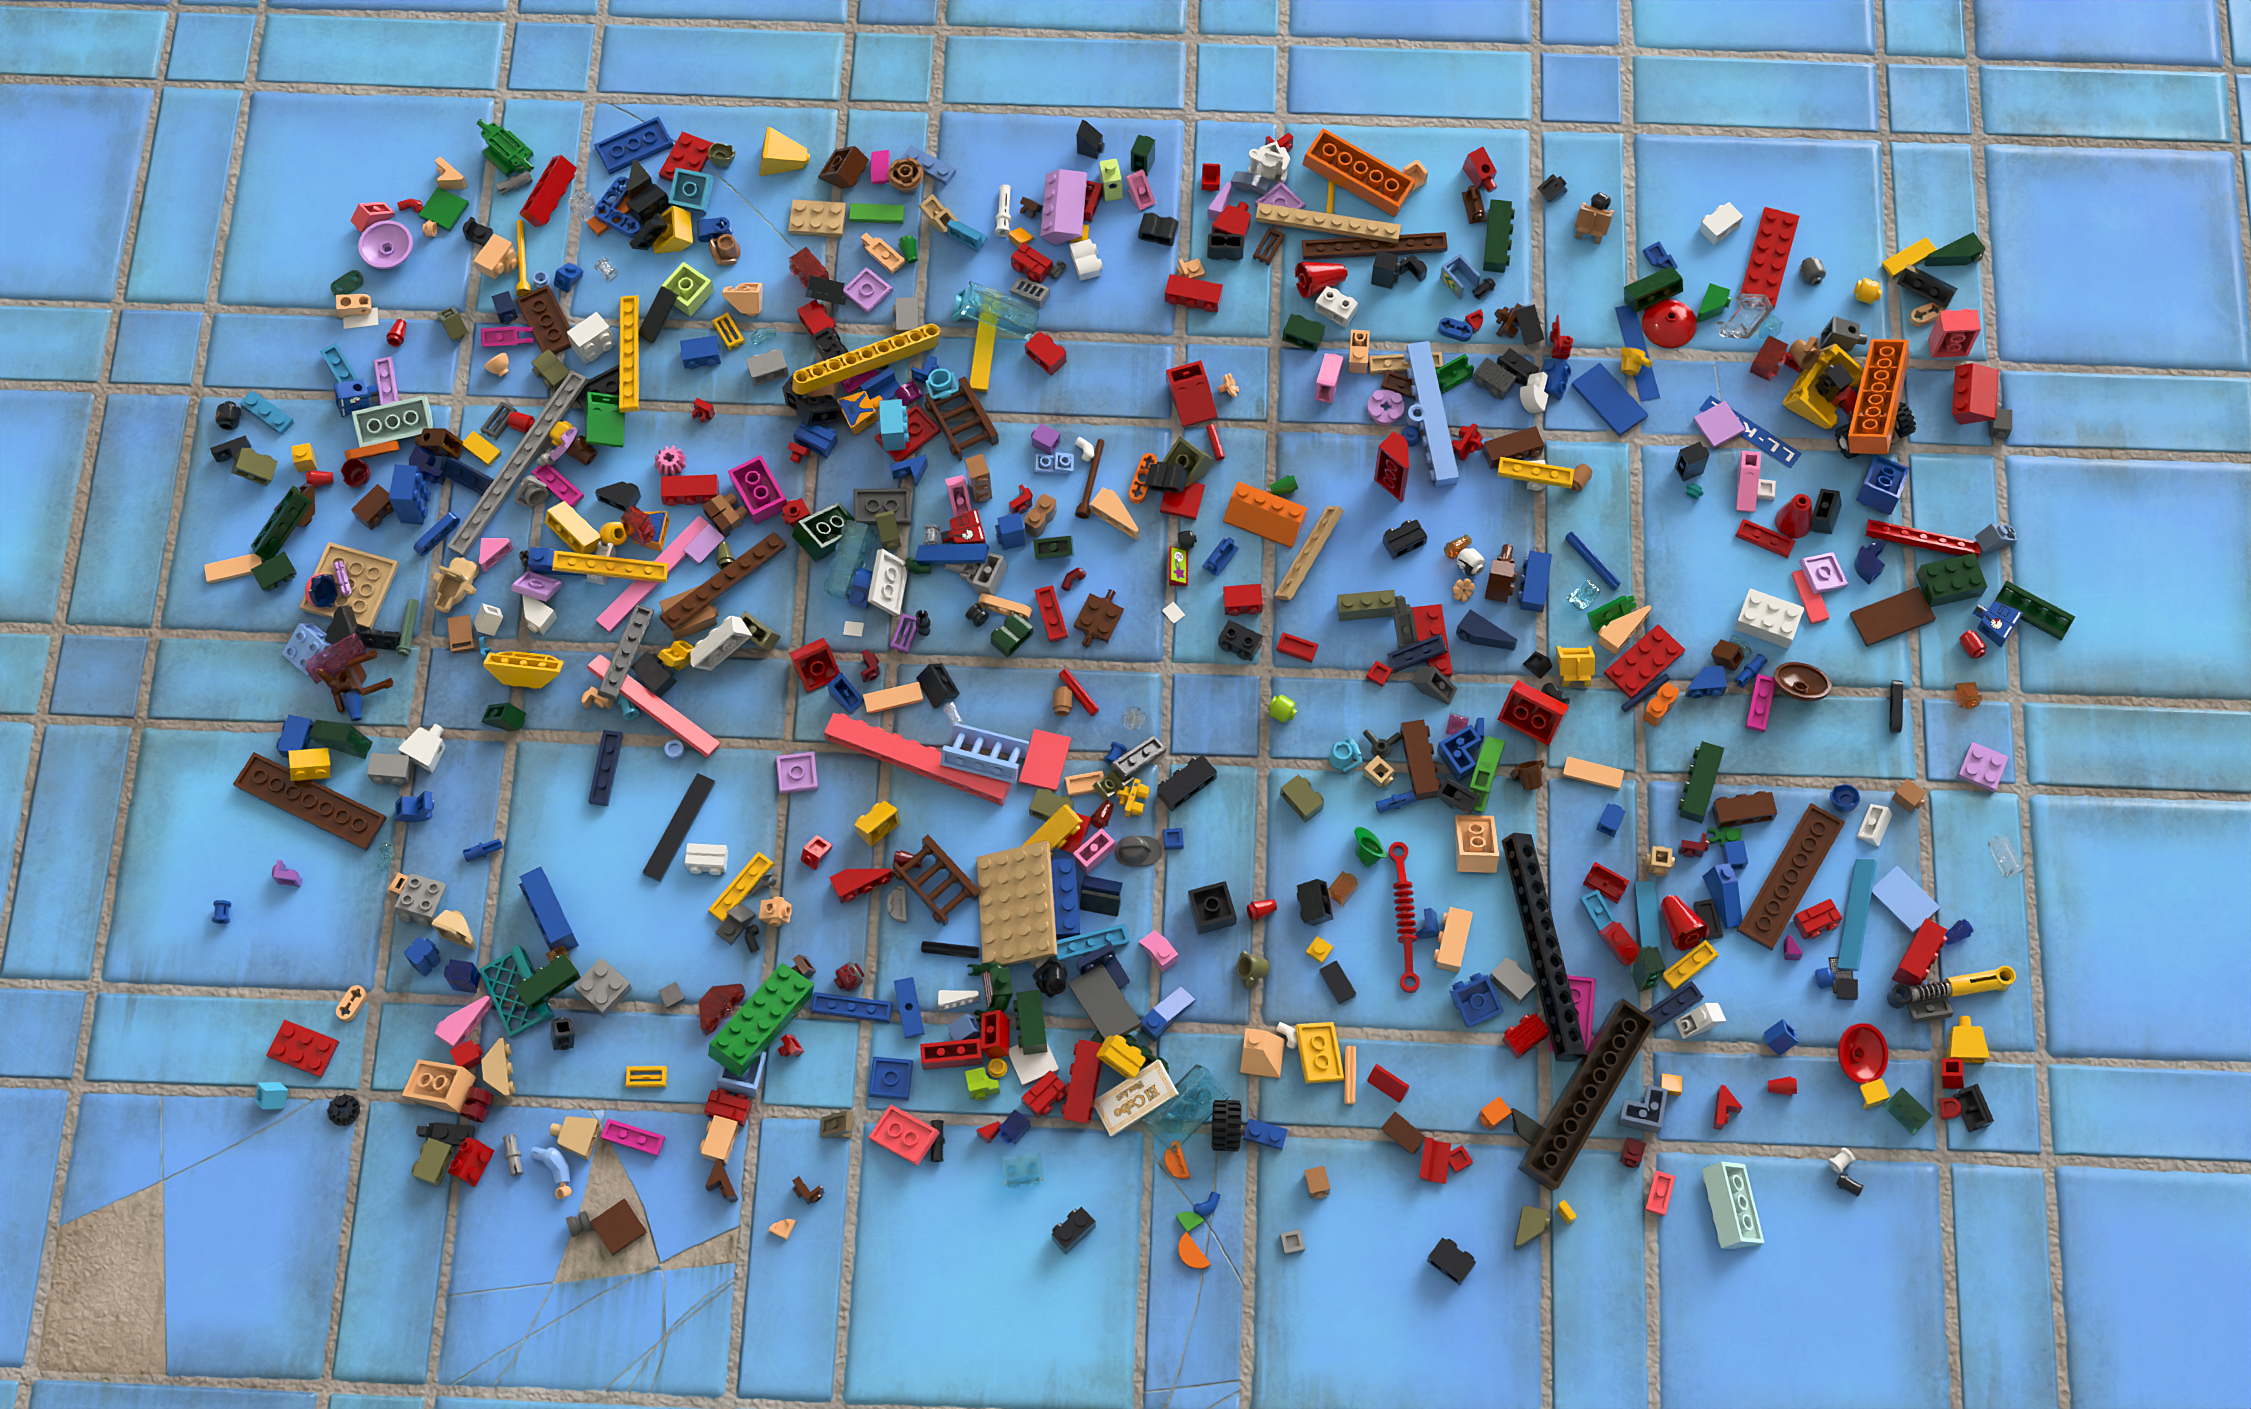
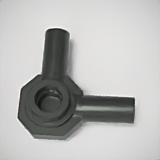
[1363,729,1402,759]

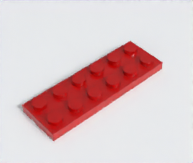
[1739,207,1800,309]

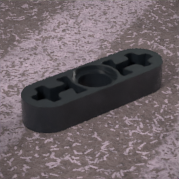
[1889,680,1903,733]

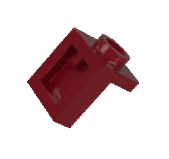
[1619,1137,1646,1168]

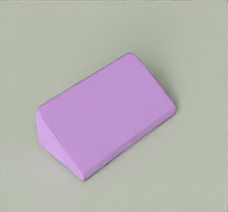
[683,524,725,564]

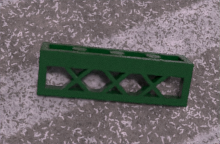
[251,486,312,560]
[1995,580,2075,641]

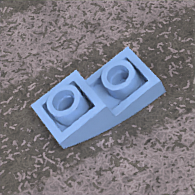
[1034,452,1074,474]

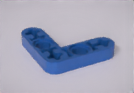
[594,177,641,238]

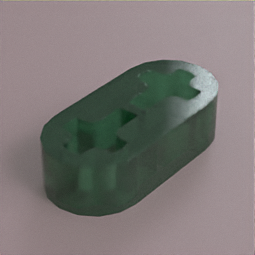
[330,270,364,297]

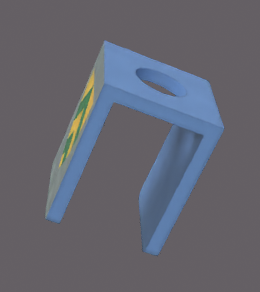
[1440,254,1481,300]

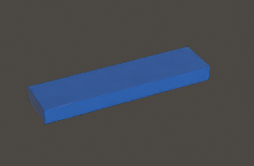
[915,544,990,564]
[811,992,893,1023]

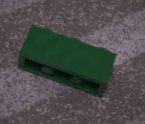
[1624,266,1683,313]
[515,954,581,1012]
[1013,990,1048,1055]

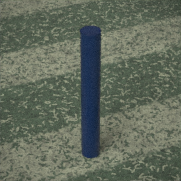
[1621,674,1670,712]

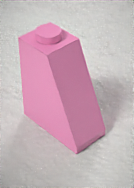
[1315,353,1343,404]

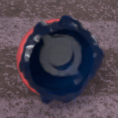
[305,574,338,608]

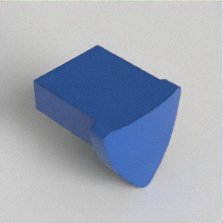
[1416,908,1439,939]

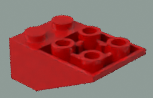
[1166,360,1218,427]

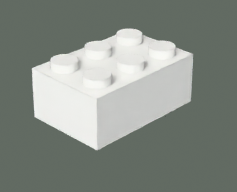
[1734,588,1804,649]

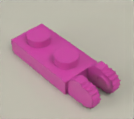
[481,326,533,347]

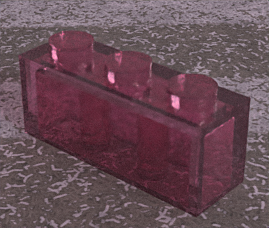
[305,633,366,684]

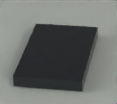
[576,364,620,412]

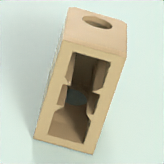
[549,1116,601,1161]

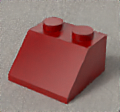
[789,638,840,693]

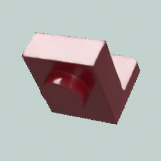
[860,649,880,683]
[1678,833,1709,858]

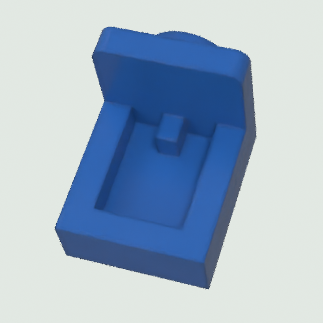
[554,262,584,293]
[911,355,939,383]

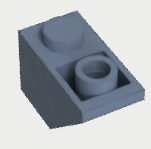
[1974,524,2018,553]

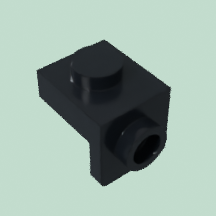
[1399,254,1427,282]

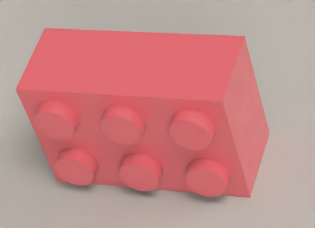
[1928,309,1981,358]

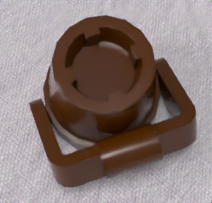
[565,435,598,466]
[1510,760,1544,790]

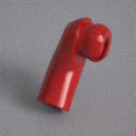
[397,198,423,213]

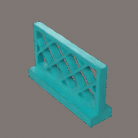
[479,945,555,1038]

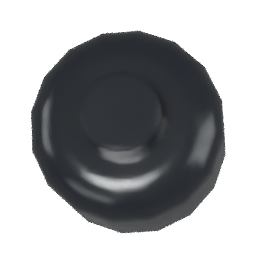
[1591,192,1611,210]
[1177,530,1197,550]

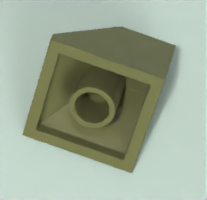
[1162,436,1215,487]

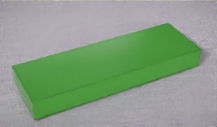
[849,203,905,224]

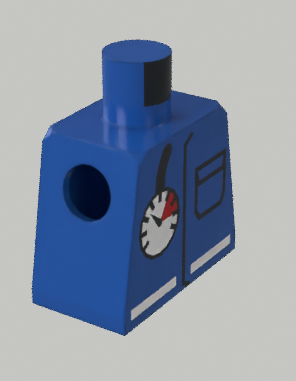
[334,379,379,417]
[1972,601,2023,647]

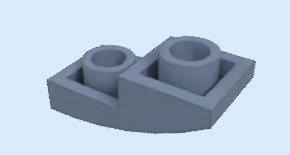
[1231,171,1271,195]

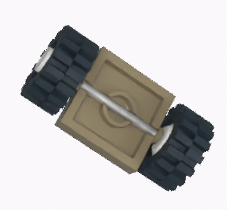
[1835,402,1916,459]

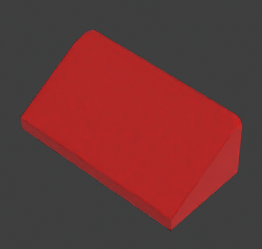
[1367,1064,1410,1103]

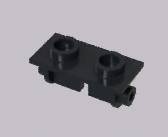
[360,628,401,651]

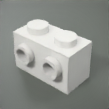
[1315,286,1358,328]

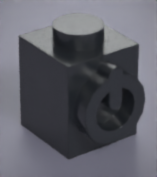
[550,1017,575,1050]

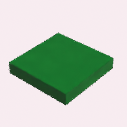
[419,187,469,232]

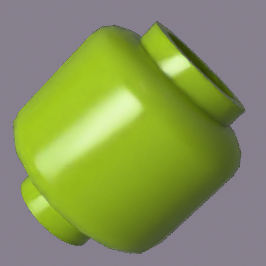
[1268,695,1297,723]

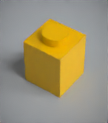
[291,443,317,472]

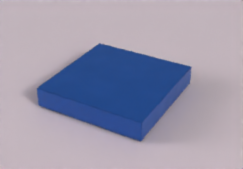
[869,1057,913,1100]

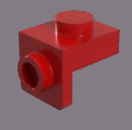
[1265,132,1294,153]
[1201,163,1221,192]
[1009,484,1033,514]

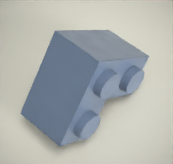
[1618,1085,1668,1134]

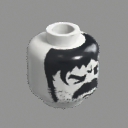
[1457,548,1485,576]

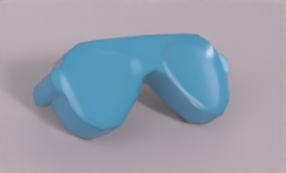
[479,636,491,661]

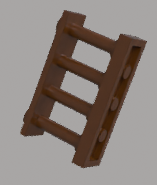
[924,376,999,461]
[892,834,980,926]

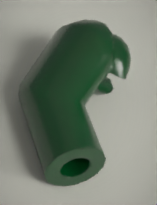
[905,557,931,575]

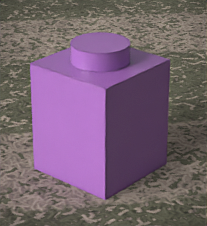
[1031,423,1061,455]

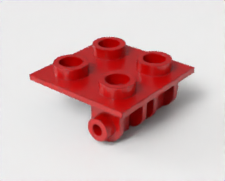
[1550,315,1573,360]

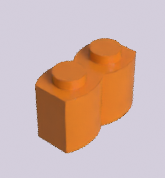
[1643,682,1679,727]

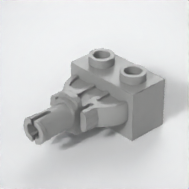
[945,552,1008,596]

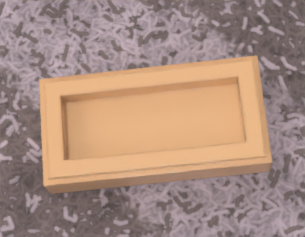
[1065,770,1104,797]

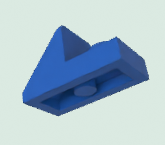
[890,454,928,486]

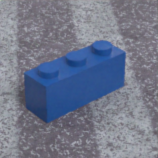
[1518,551,1552,613]

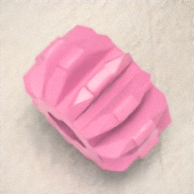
[654,445,686,476]

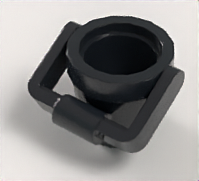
[1033,961,1067,998]

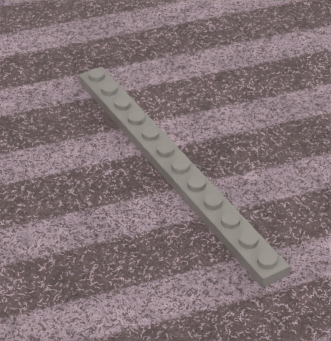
[447,370,588,557]

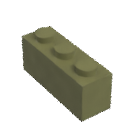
[1336,590,1396,621]

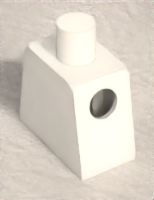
[398,724,445,773]

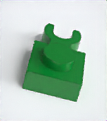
[1707,826,1742,847]

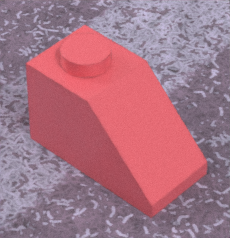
[350,202,395,232]

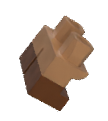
[702,493,748,539]

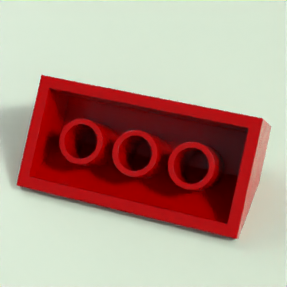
[1374,431,1409,503]

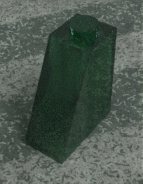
[309,719,373,759]

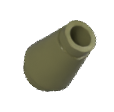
[717,542,735,570]

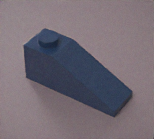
[1456,609,1518,650]

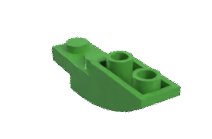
[1470,736,1506,813]

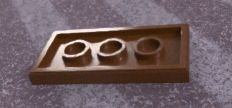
[515,285,571,355]
[1849,586,1936,647]

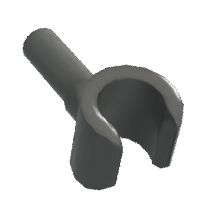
[750,874,776,896]

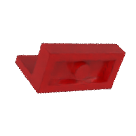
[1419,1137,1452,1184]

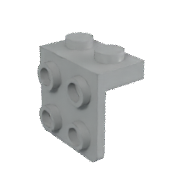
[395,874,446,927]

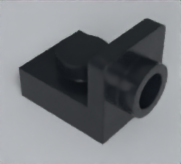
[1537,174,1568,203]
[463,217,493,246]

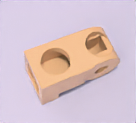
[336,294,372,318]

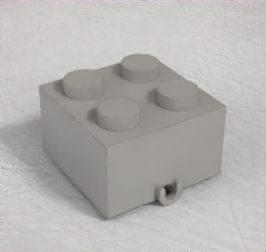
[573,958,632,1018]

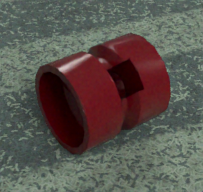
[459,1087,495,1123]

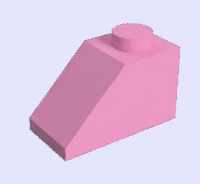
[945,475,972,517]
[1139,930,1178,973]

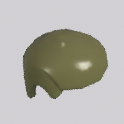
[708,142,736,167]

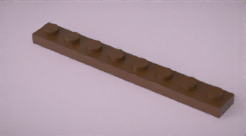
[1302,232,1448,260]
[660,532,787,632]

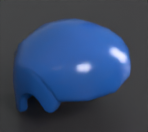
[1830,784,1860,813]

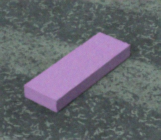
[373,356,399,405]

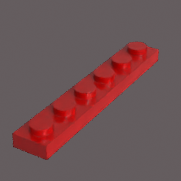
[1865,519,1980,559]

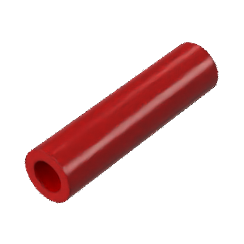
[1206,424,1225,461]

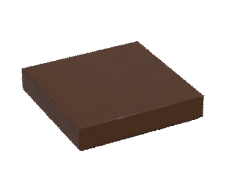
[590,1198,647,1256]

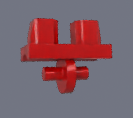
[1452,423,1484,461]

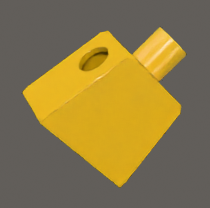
[1946,1016,1990,1063]

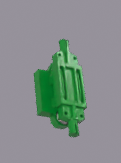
[477,119,534,177]

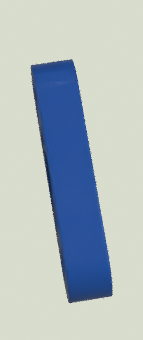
[413,512,460,556]

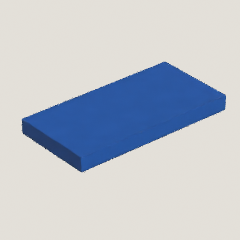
[594,116,674,175]
[1571,363,1648,437]

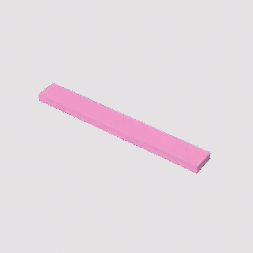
[596,516,713,634]

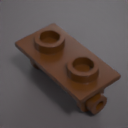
[1462,185,1487,224]

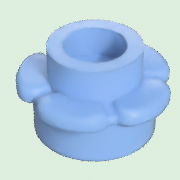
[532,271,550,288]

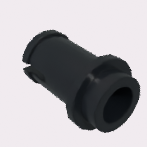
[1472,278,1496,300]
[1836,1174,1864,1197]

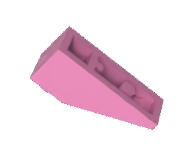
[435,996,494,1048]

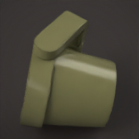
[1237,951,1270,988]

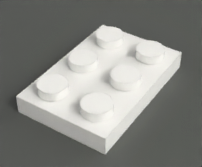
[868,549,908,616]

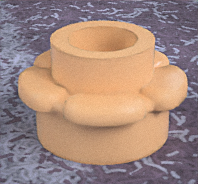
[422,220,437,238]

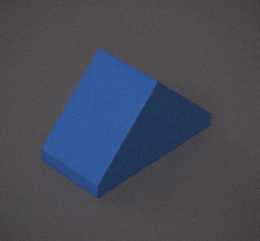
[827,672,864,713]

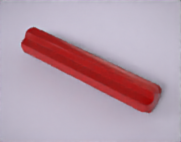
[1059,669,1099,716]

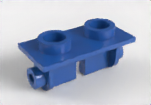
[1202,537,1239,576]

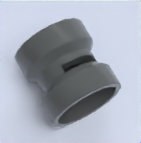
[566,1211,592,1237]

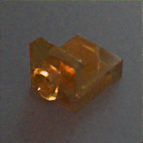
[1955,682,1982,709]

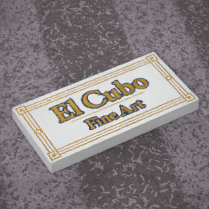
[1094,1060,1179,1137]

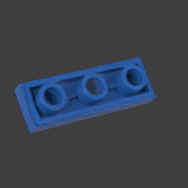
[894,977,925,1039]

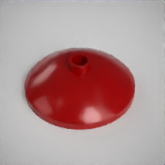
[1642,299,1697,349]
[1838,1023,1889,1084]

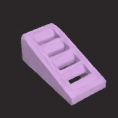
[1207,181,1231,220]

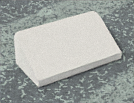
[1856,804,1892,847]

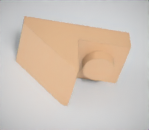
[435,157,468,190]

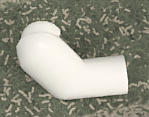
[1075,437,1094,462]
[1276,1022,1298,1049]

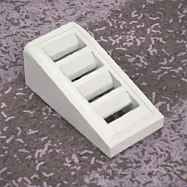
[938,990,979,1011]

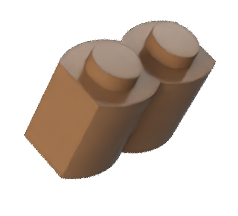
[1024,494,1057,538]

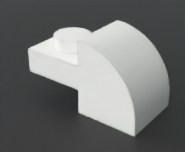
[1520,372,1548,414]

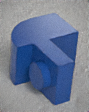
[395,791,434,822]

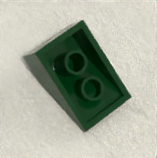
[792,502,862,562]

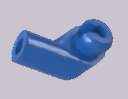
[1193,1192,1221,1216]

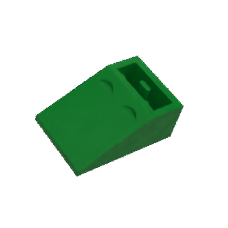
[584,392,625,448]

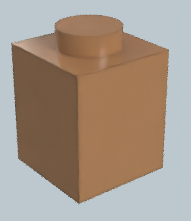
[1892,778,1926,813]
[1304,1166,1330,1200]

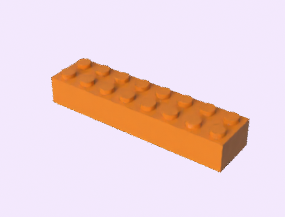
[1848,339,1910,454]

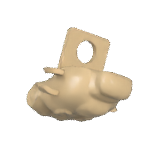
[433,557,480,613]

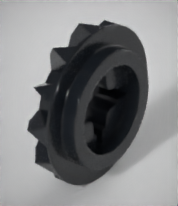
[327,1094,360,1126]

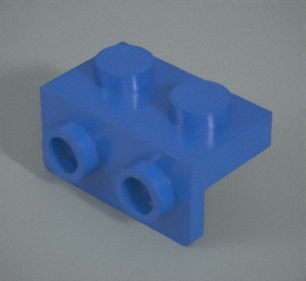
[1541,359,1571,399]

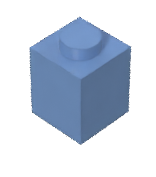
[947,1014,981,1041]

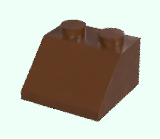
[818,146,869,189]

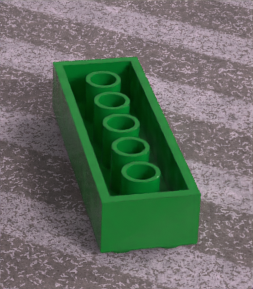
[708,963,814,1078]

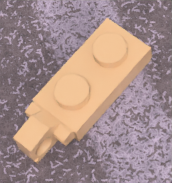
[861,233,905,274]

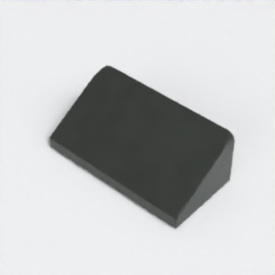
[1080,890,1121,917]

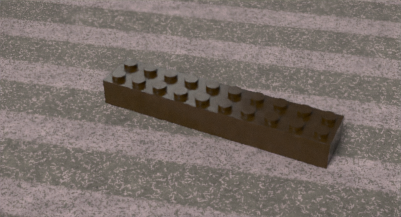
[1517,998,1656,1191]

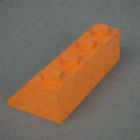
[1223,481,1307,548]

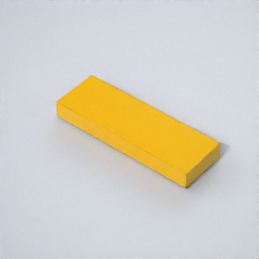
[1882,237,1937,278]
[1660,940,1719,991]

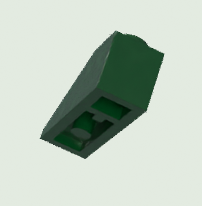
[1924,232,1986,266]

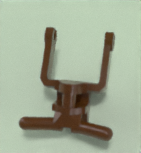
[316,649,394,713]

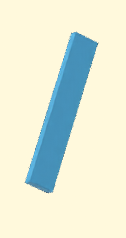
[1837,859,1877,971]

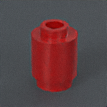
[507,412,535,434]
[1959,630,1987,659]

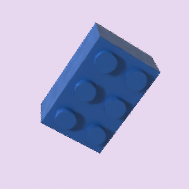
[389,465,431,525]

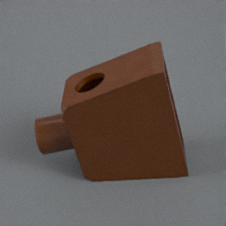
[415,428,463,459]

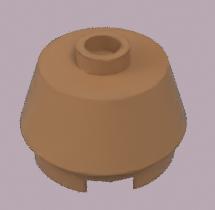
[888,157,924,193]

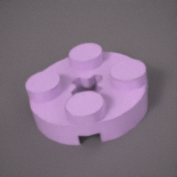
[1367,390,1405,426]

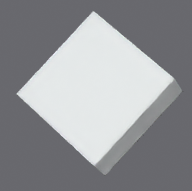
[1757,479,1776,500]

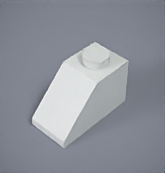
[522,594,557,635]

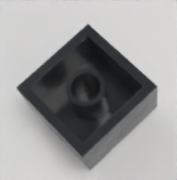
[1188,881,1237,935]

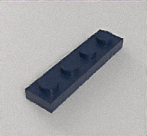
[588,730,623,806]

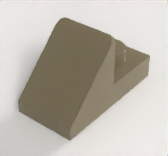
[820,1110,853,1138]

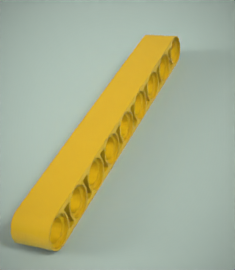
[792,324,940,395]

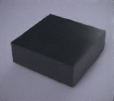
[1837,978,1858,1000]

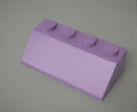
[1040,169,1087,246]

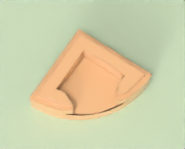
[768,1219,797,1240]

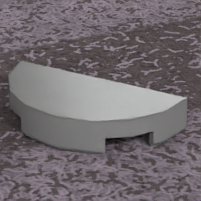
[886,884,907,923]

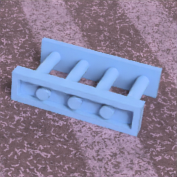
[940,723,1029,784]

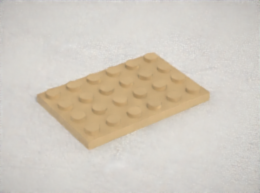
[977,841,1057,967]

